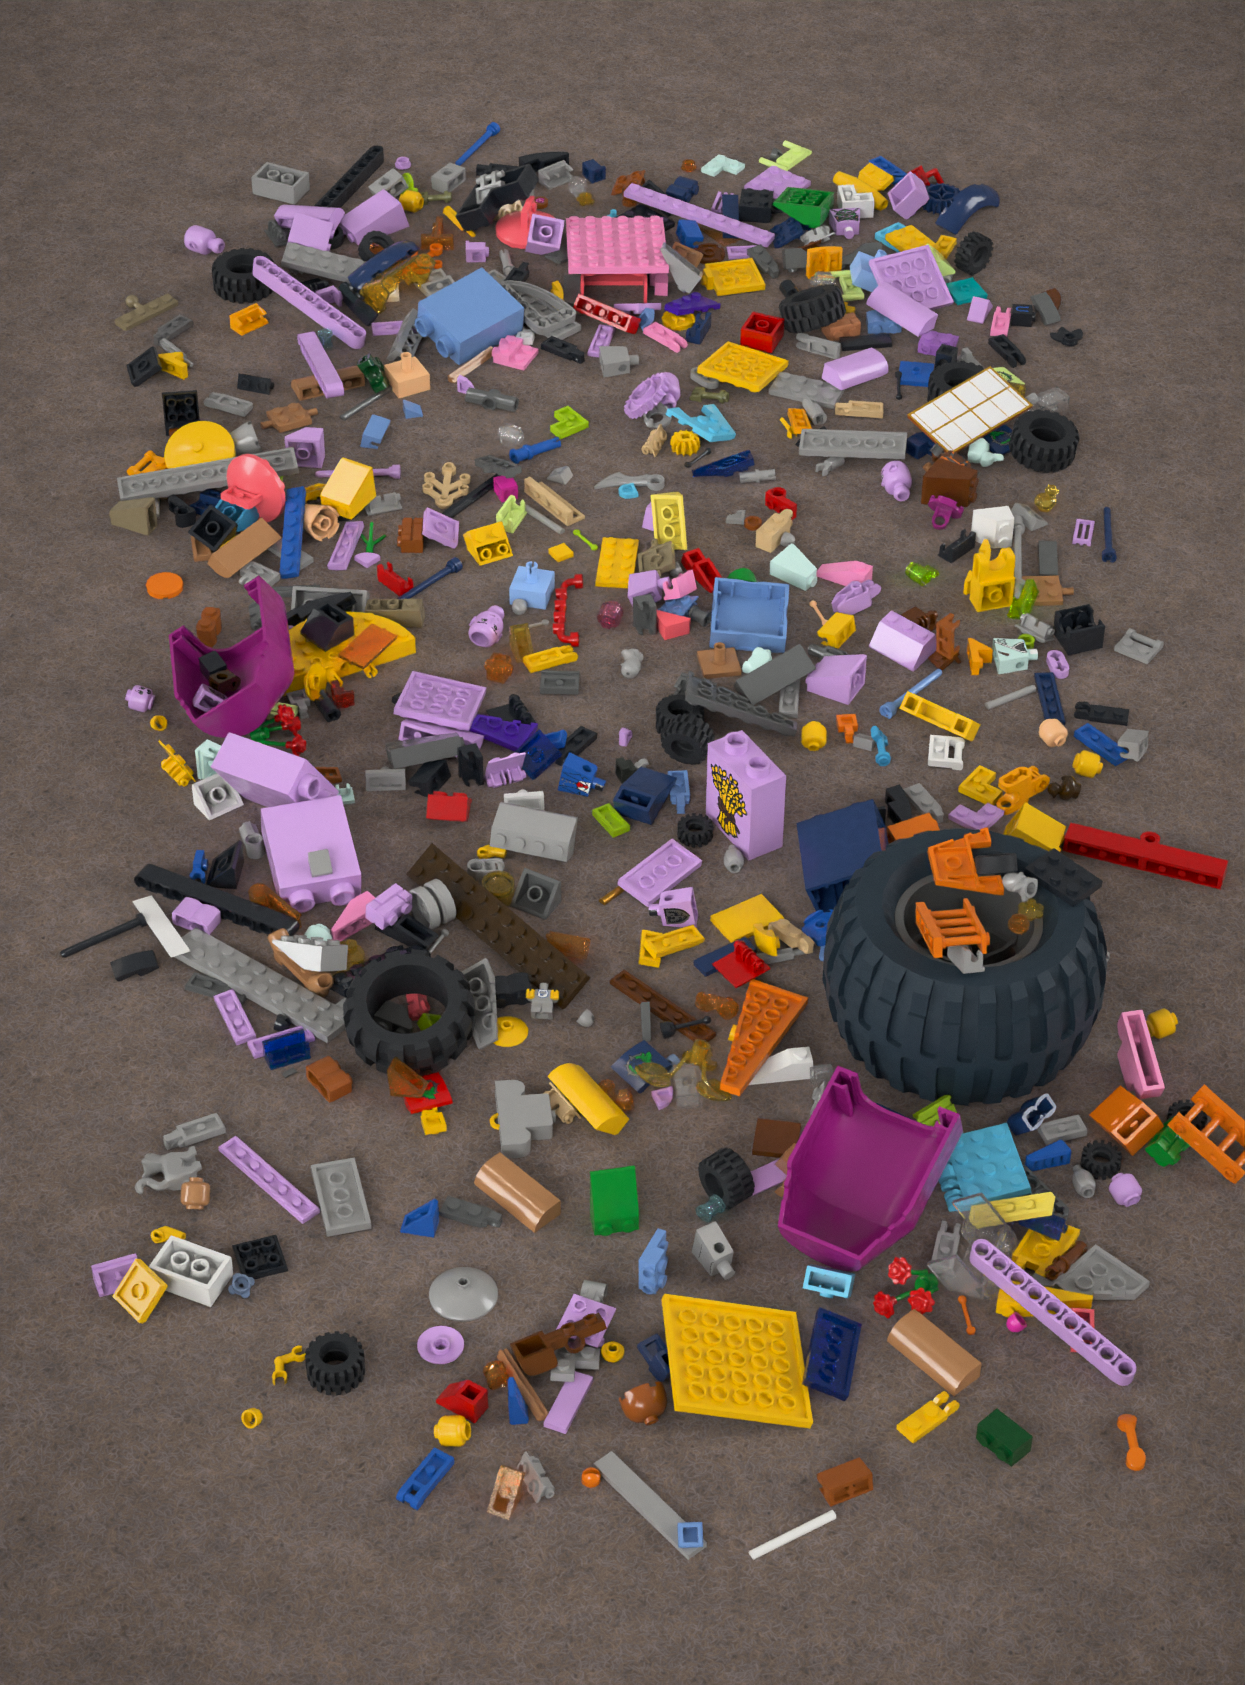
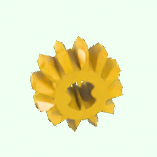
[670,430,700,457]

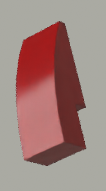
[681,548,722,593]

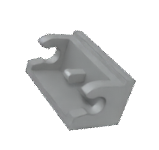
[538,160,574,190]
[1118,729,1149,761]
[947,937,985,974]

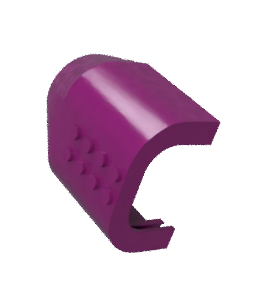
[169,575,294,738]
[778,1066,963,1272]

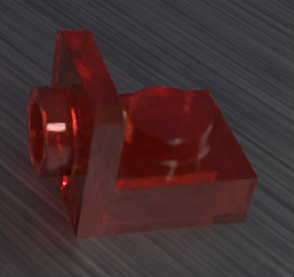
[331,680,355,708]

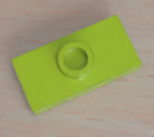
[592,803,630,838]

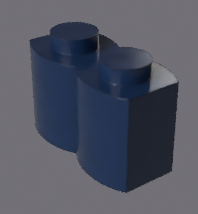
[666,176,699,203]
[1007,1094,1057,1136]

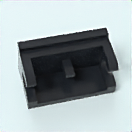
[938,529,976,564]
[457,743,484,787]
[408,759,451,797]

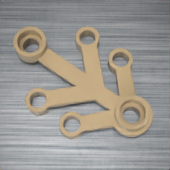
[422,462,470,509]

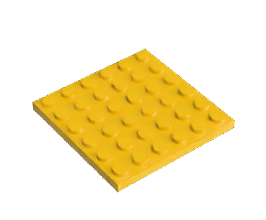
[662,1294,813,1429]

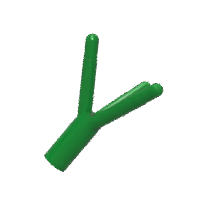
[360,522,386,553]

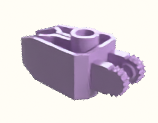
[832,579,881,615]

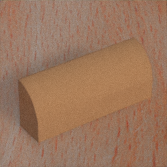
[291,365,365,401]
[207,517,282,578]
[474,1152,561,1233]
[887,1309,981,1396]

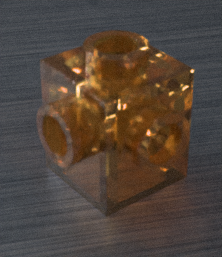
[484,652,513,684]

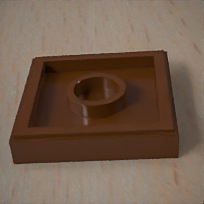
[752,1118,801,1158]

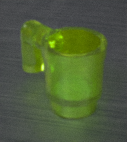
[905,562,939,586]

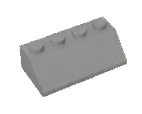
[291,586,370,623]
[490,802,578,862]

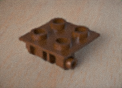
[901,606,938,632]

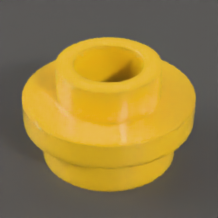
[601,1341,624,1362]

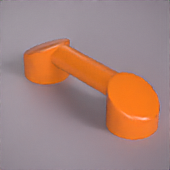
[1117,1414,1146,1471]

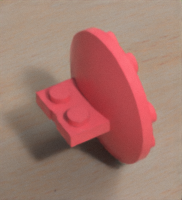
[496,196,555,249]
[221,454,286,522]

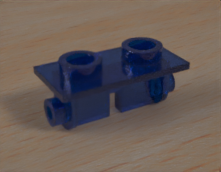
[1019,1214,1068,1241]

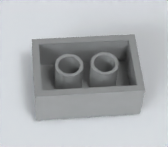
[251,162,310,205]

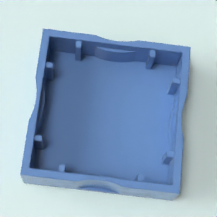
[709,577,789,653]

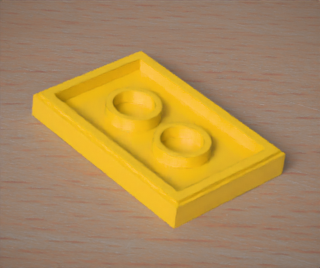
[710,894,784,943]

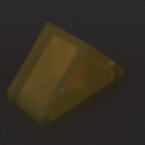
[509,623,534,663]

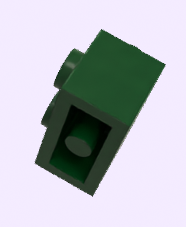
[976,1408,1033,1467]

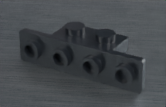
[338,281,378,326]

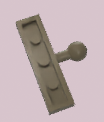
[115,293,178,331]

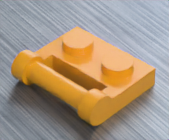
[127,450,168,475]

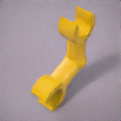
[272,1345,306,1385]

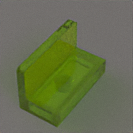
[1007,579,1039,619]

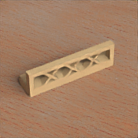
[524,477,585,526]

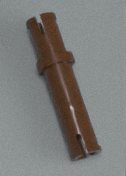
[1045,1241,1087,1280]

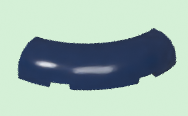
[935,184,1000,235]
[348,240,420,292]

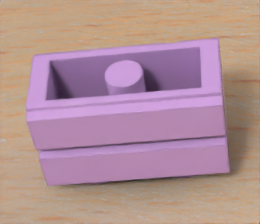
[365,883,413,930]

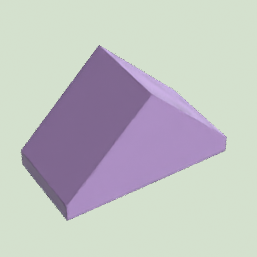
[967,296,993,324]

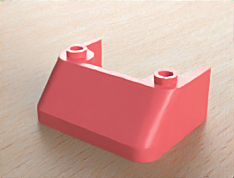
[581,274,647,303]

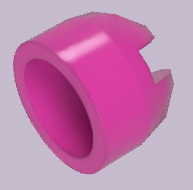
[1006,1312,1027,1332]

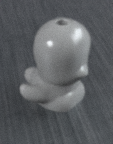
[620,649,644,679]
[1002,872,1038,902]

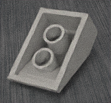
[660,242,703,293]

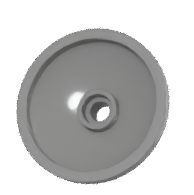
[429,1267,498,1322]

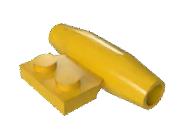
[833,163,894,211]

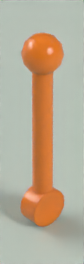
[958,1295,976,1335]

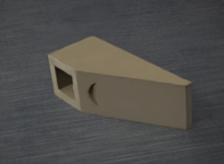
[365,598,425,628]

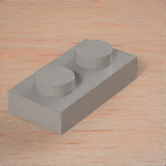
[1038,1114,1087,1146]

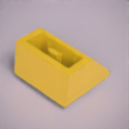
[463,521,513,566]

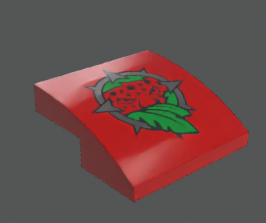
[397,1072,453,1114]

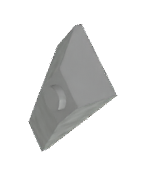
[462,958,498,1049]

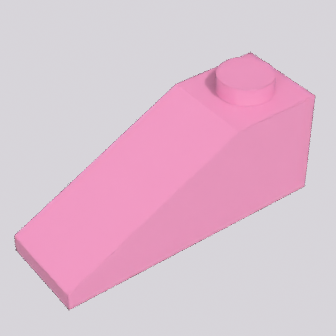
[817,561,873,586]
[331,891,375,942]

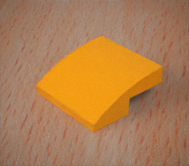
[806,246,843,279]

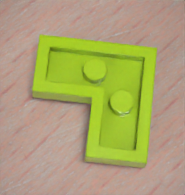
[550,406,589,440]

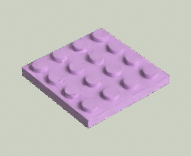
[868,245,954,310]
[394,671,487,731]

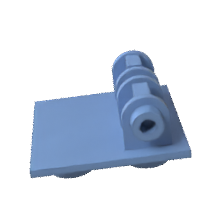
[657,595,699,617]

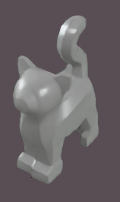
[135,1146,204,1194]

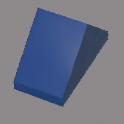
[400,1199,439,1238]

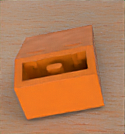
[1089,1085,1164,1156]

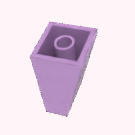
[339,189,410,245]

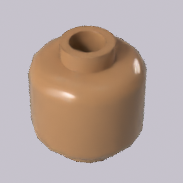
[181,1177,210,1210]

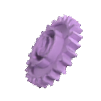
[624,372,671,419]

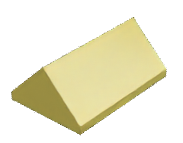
[651,492,687,550]

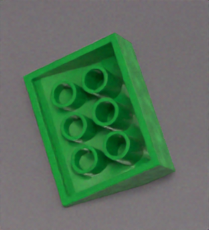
[773,187,835,228]

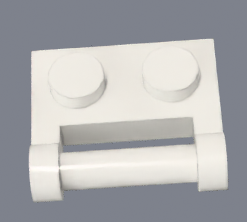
[928,735,965,770]

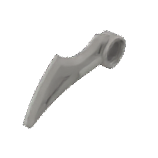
[594,472,665,491]

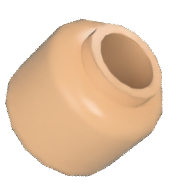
[1039,719,1068,747]

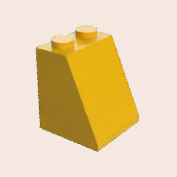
[320,457,376,520]
[1003,802,1066,852]

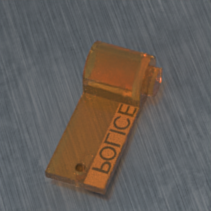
[248,883,302,929]

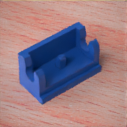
[676,219,704,249]

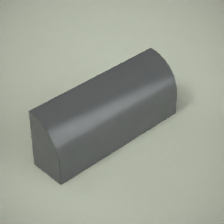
[734,644,816,705]

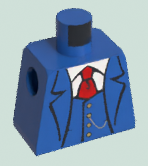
[558,752,606,797]

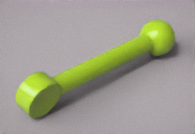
[573,529,598,551]

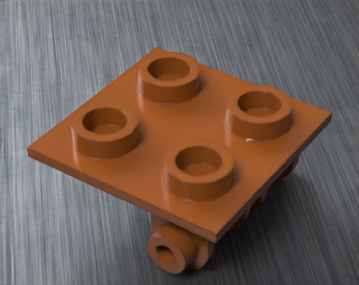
[611,170,645,195]

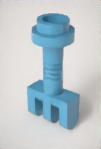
[870,726,891,766]

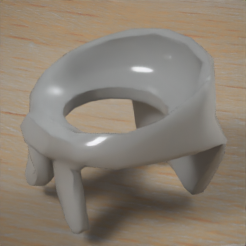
[643,402,672,428]

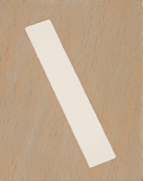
[132,895,190,957]

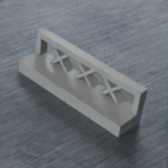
[387,308,422,361]

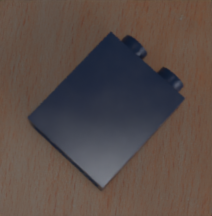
[796,799,888,912]

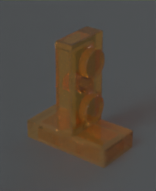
[421,216,454,250]

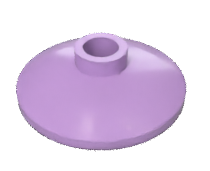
[417,1326,464,1364]

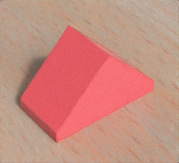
[656,610,691,640]

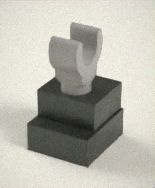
[615,757,649,783]

